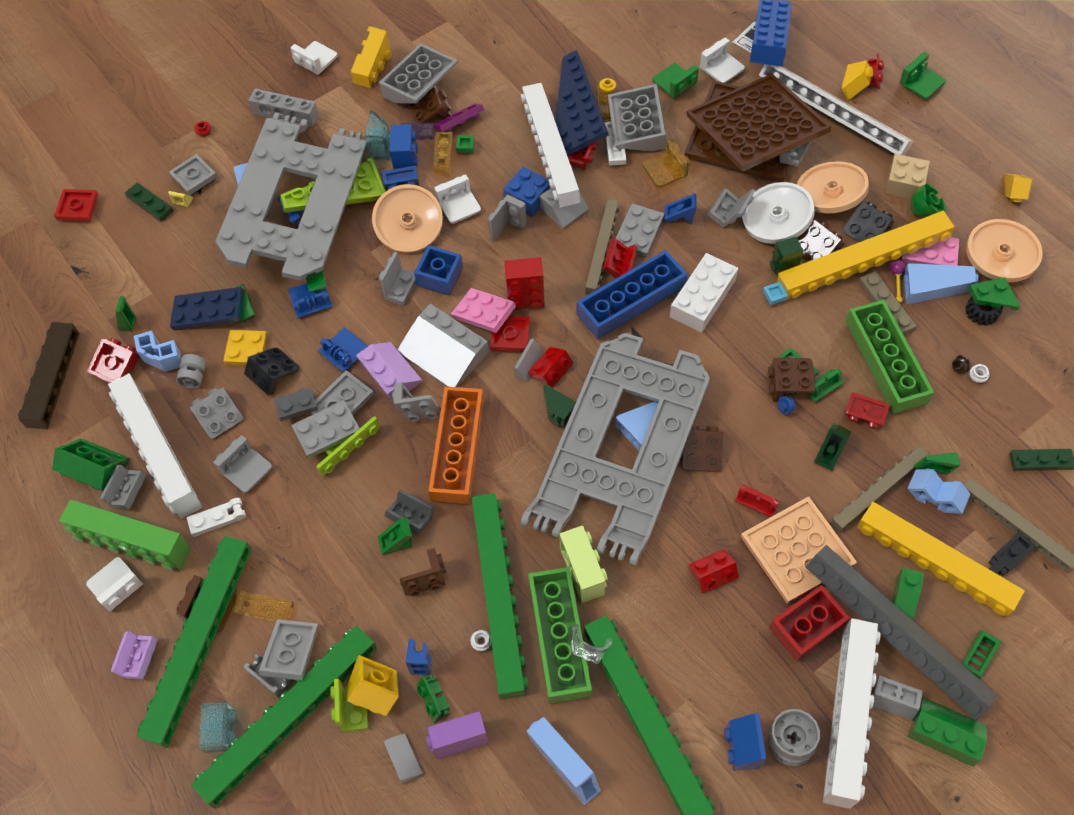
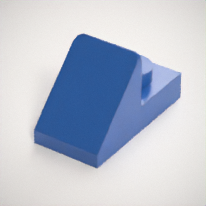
[665,193,697,224]

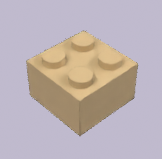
[884,154,930,199]

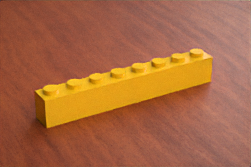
[857,502,1025,617]

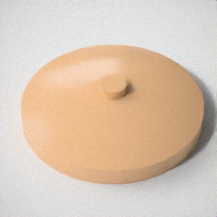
[797,162,869,213]
[372,184,443,254]
[966,219,1043,282]

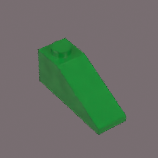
[892,568,924,621]

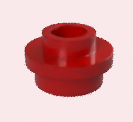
[194,121,211,137]

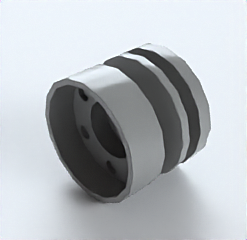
[769,709,820,767]

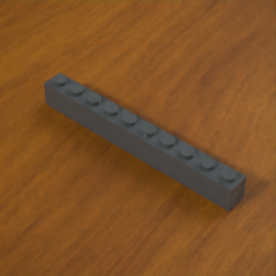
[805,545,997,720]

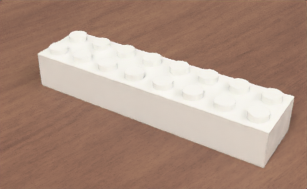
[108,374,203,519]
[823,618,880,809]

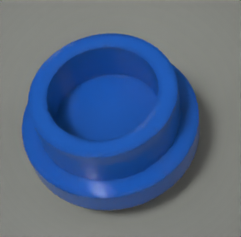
[777,396,795,415]

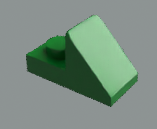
[378,518,412,555]

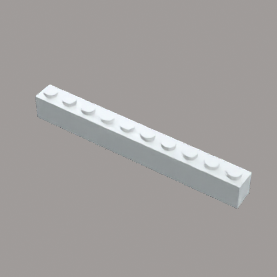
[759,64,914,156]
[520,83,580,208]

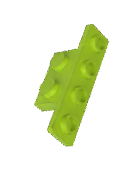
[316,416,380,477]

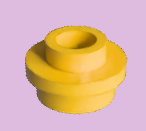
[599,78,616,94]

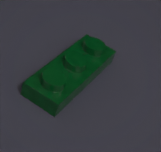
[125,182,173,222]
[1009,449,1074,471]

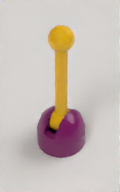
[890,261,906,303]

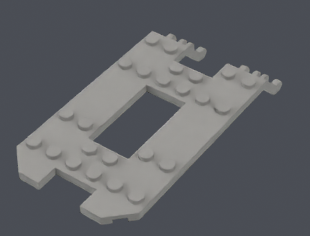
[216,112,373,281]
[520,333,710,566]

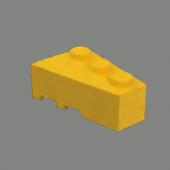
[351,26,391,88]

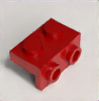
[568,141,599,170]
[603,238,637,279]
[528,346,573,388]
[844,392,890,429]
[688,549,739,593]

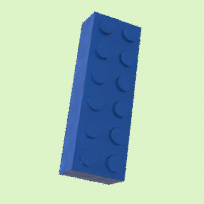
[750,0,792,67]
[576,250,688,340]

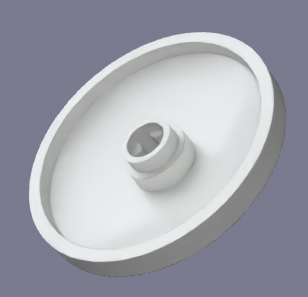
[742,182,815,244]

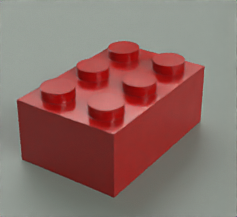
[504,257,545,310]
[769,585,850,662]

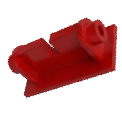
[867,53,884,89]
[735,485,780,517]

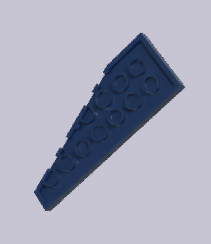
[555,50,609,156]

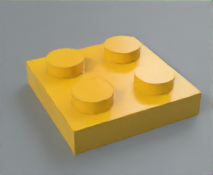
[223,330,268,366]

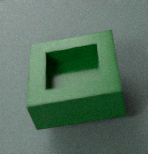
[456,135,474,153]

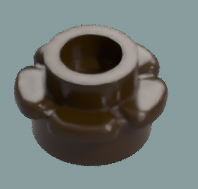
[952,355,971,373]

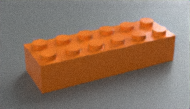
[428,386,484,504]

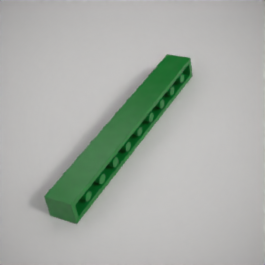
[472,493,529,700]
[137,536,252,748]
[584,615,715,815]
[191,626,377,808]

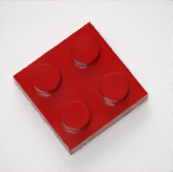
[54,189,99,222]
[490,316,530,352]

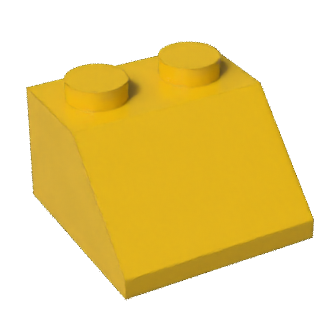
[347,655,399,716]

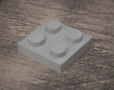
[169,154,217,196]

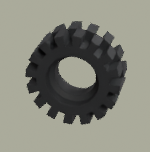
[965,296,1004,326]

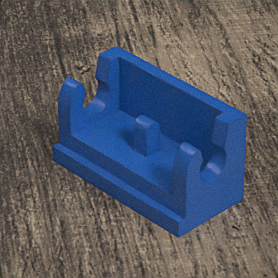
[406,639,432,676]

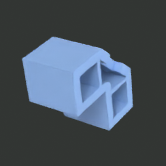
[134,331,182,372]
[907,469,970,514]

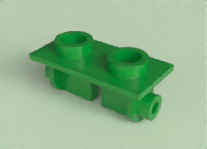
[807,369,844,402]
[417,675,450,723]

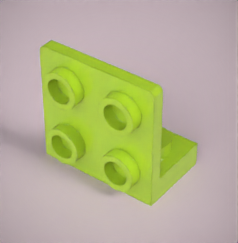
[331,679,369,733]

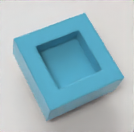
[763,282,788,305]

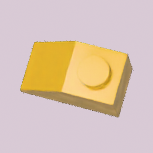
[841,60,873,100]
[1004,174,1032,202]

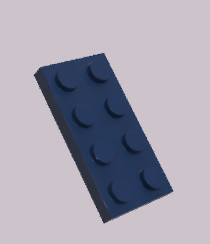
[170,287,244,330]

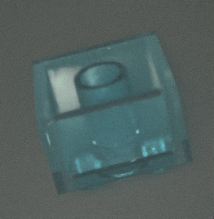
[365,111,391,160]

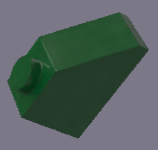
[543,384,576,428]
[814,423,852,471]

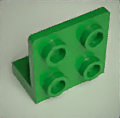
[899,51,946,100]

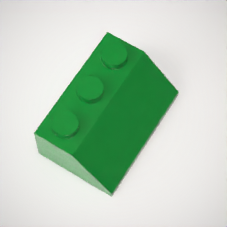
[52,438,129,490]
[908,697,987,767]

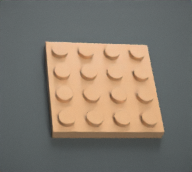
[740,496,857,604]

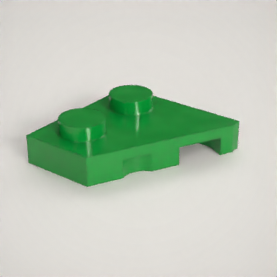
[968,277,1020,311]

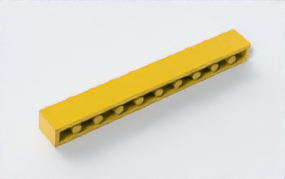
[777,211,955,299]

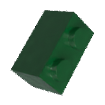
[770,237,804,277]

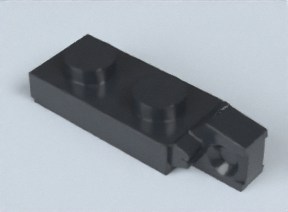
[988,532,1036,576]

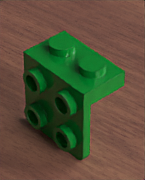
[653,63,699,99]

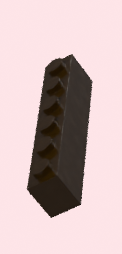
[18,322,80,429]

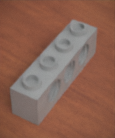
[248,89,319,127]

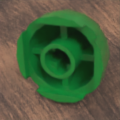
[911,183,946,219]

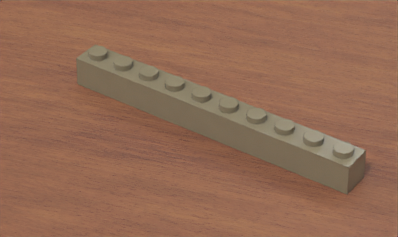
[585,199,620,294]
[831,446,929,533]
[964,478,1074,573]

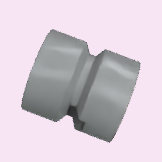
[176,354,206,389]

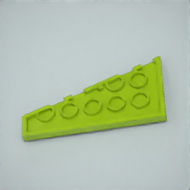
[280,157,386,213]

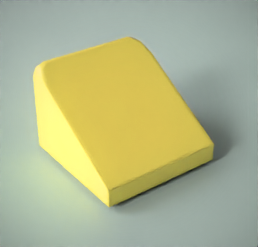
[168,191,193,207]

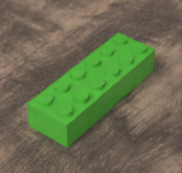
[845,300,934,414]
[59,499,191,570]
[528,567,592,704]

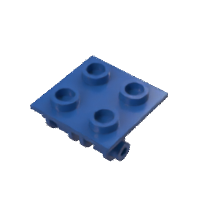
[288,283,332,318]
[318,327,368,373]

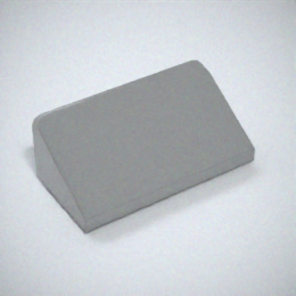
[515,339,544,382]
[383,733,423,784]

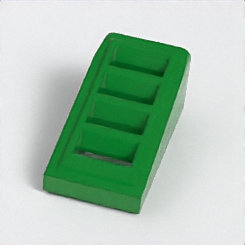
[115,296,136,332]
[914,452,960,474]
[961,630,1002,679]

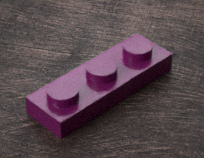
[434,103,484,133]

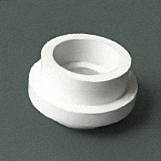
[969,364,989,383]
[471,630,492,652]

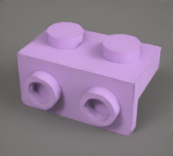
[111,631,158,680]

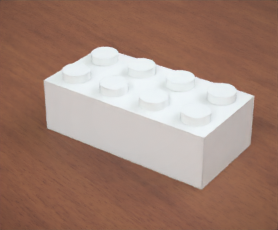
[670,253,738,333]

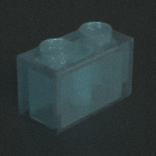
[199,702,236,753]

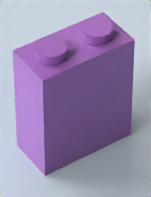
[426,711,489,759]

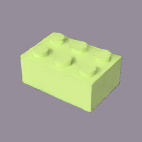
[559,526,608,603]

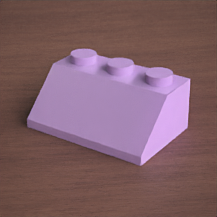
[356,342,423,404]

